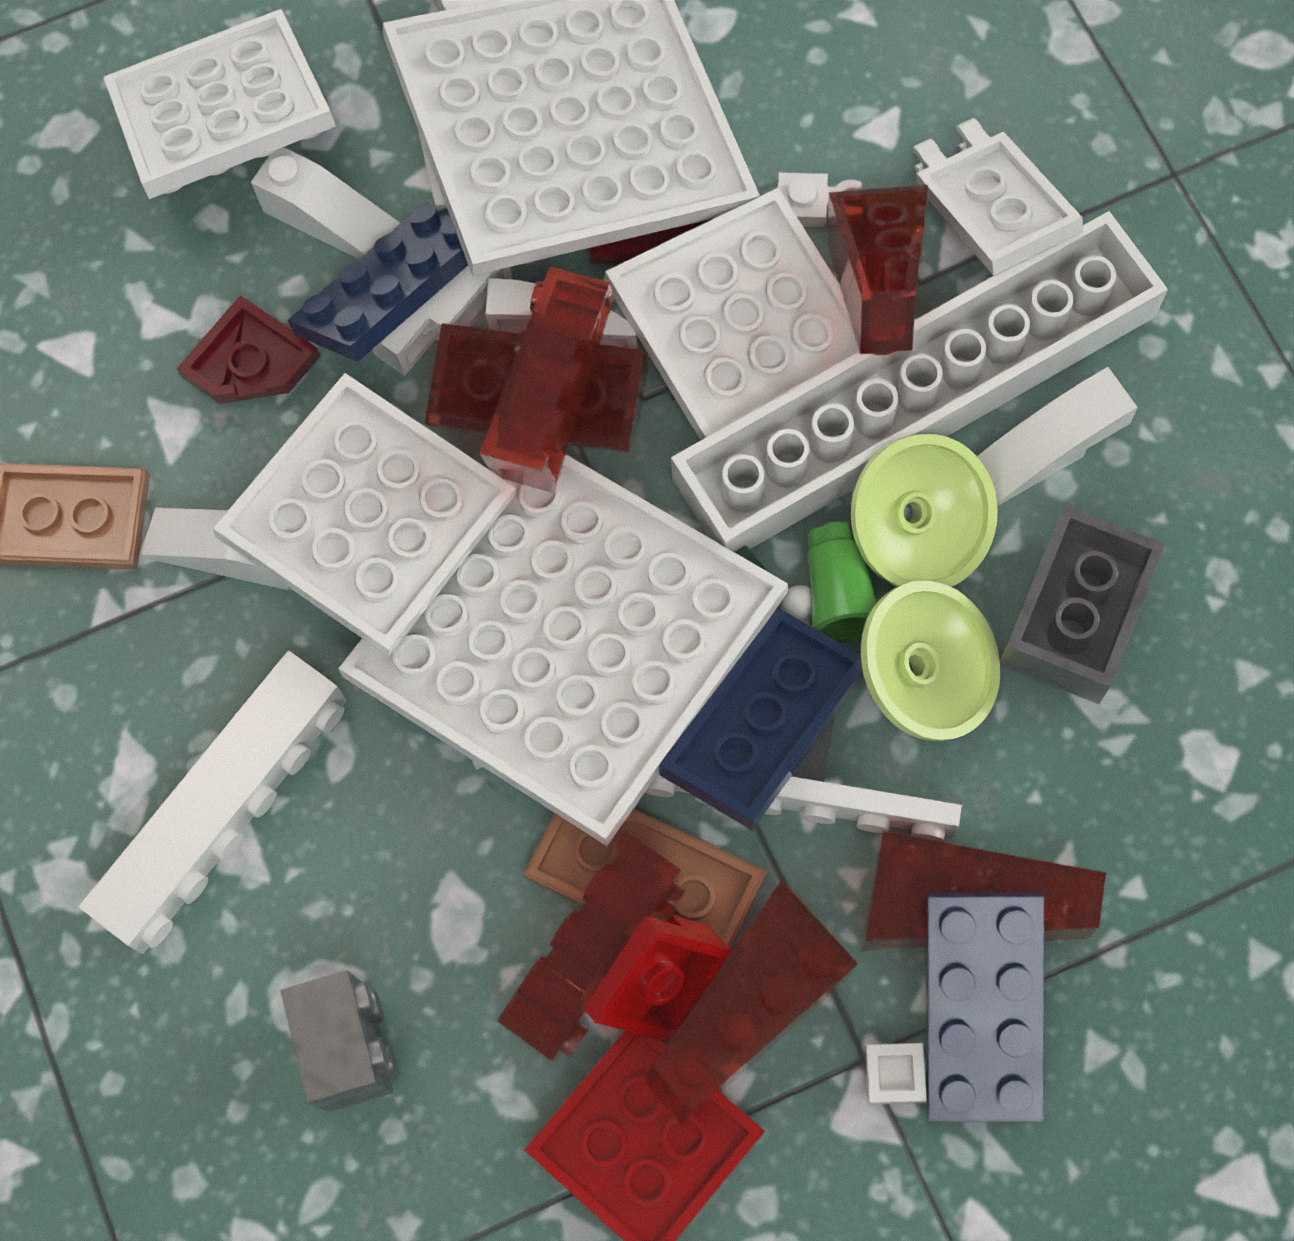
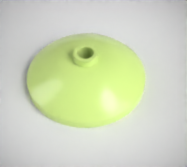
[851,434,998,587]
[861,581,1000,741]

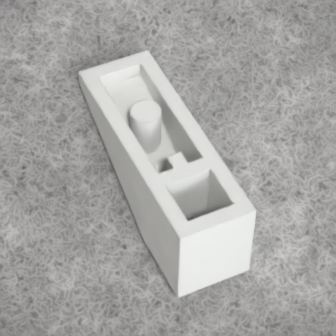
[251,147,401,259]
[140,508,289,590]

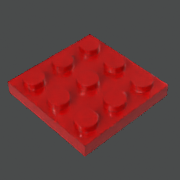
[524,1030,765,1241]

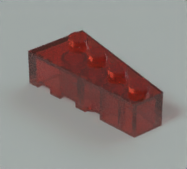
[828,185,928,355]
[479,266,614,493]
[497,830,686,1061]
[861,831,1106,951]
[645,880,858,1126]

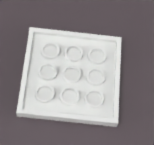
[104,9,336,199]
[604,188,875,441]
[213,373,516,656]

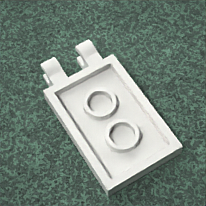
[913,118,1083,276]

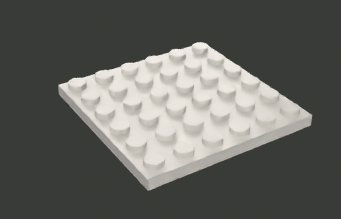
[383,0,760,276]
[339,432,788,846]

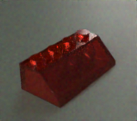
[424,323,649,453]

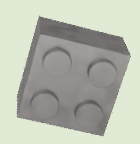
[280,970,398,1112]

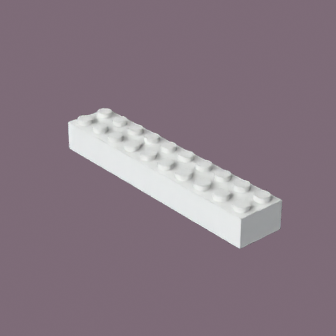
[671,211,1168,553]

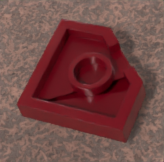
[177,295,320,404]

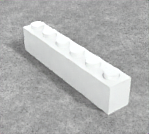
[79,650,347,954]

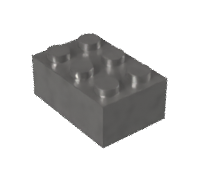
[999,505,1166,704]

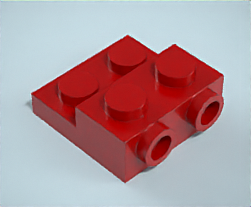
[584,914,732,1041]

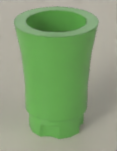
[807,522,877,643]

